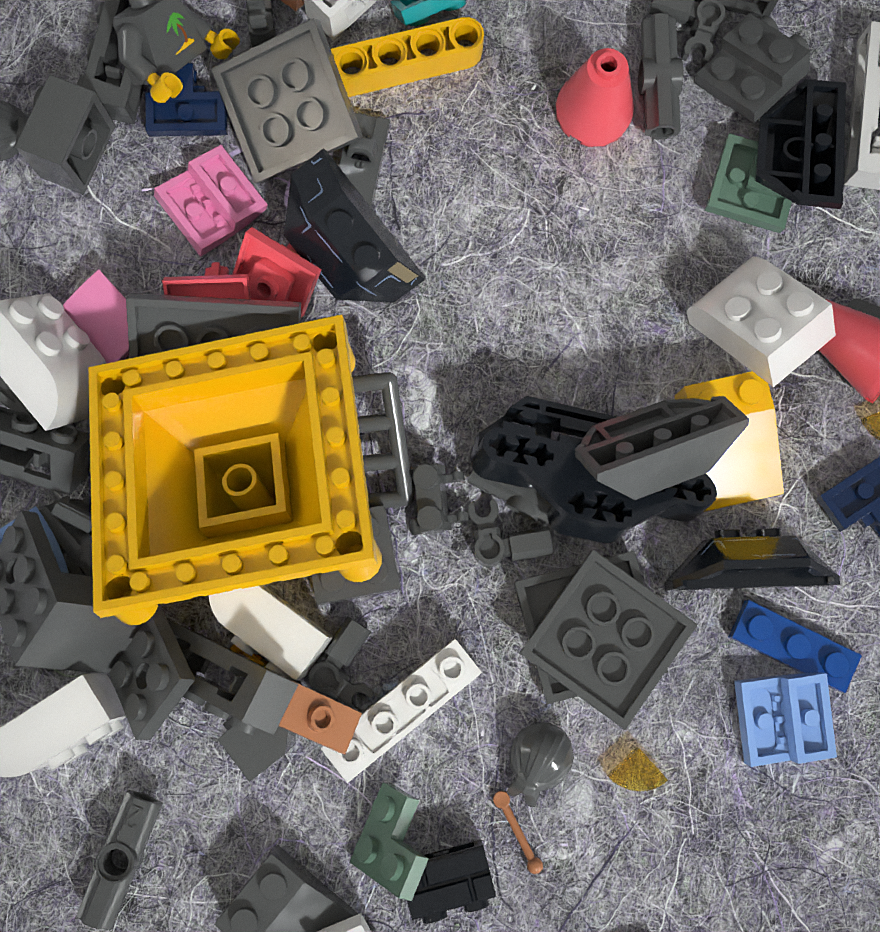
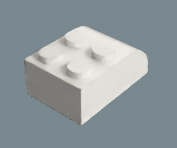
[687,257,836,387]
[0,293,106,431]
[209,585,334,681]
[0,673,126,777]

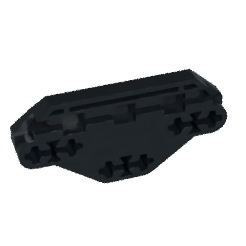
[471,396,717,543]

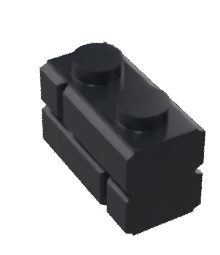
[407,839,496,924]

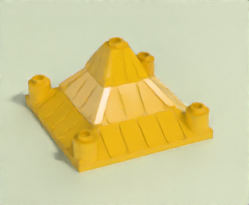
[88,315,382,625]

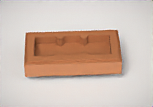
[279,680,362,755]

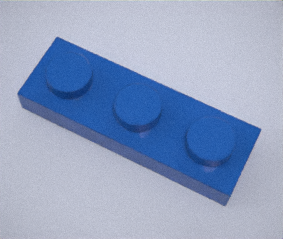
[728,600,862,693]

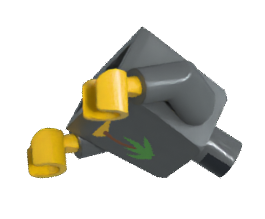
[113,0,240,103]

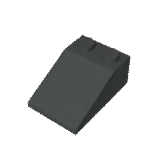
[214,845,375,932]

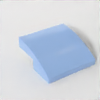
[734,672,837,767]

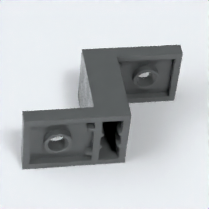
[0,510,195,740]

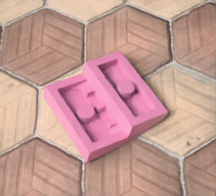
[154,145,268,257]
[63,269,129,363]

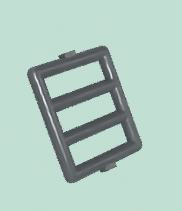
[352,372,414,508]

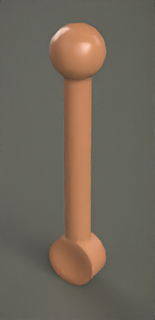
[493,790,543,874]

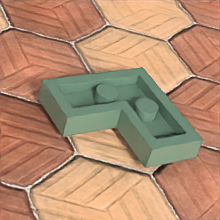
[704,133,792,233]
[350,782,428,901]

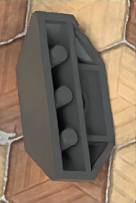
[575,396,749,500]

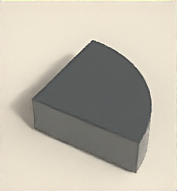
[50,496,92,533]

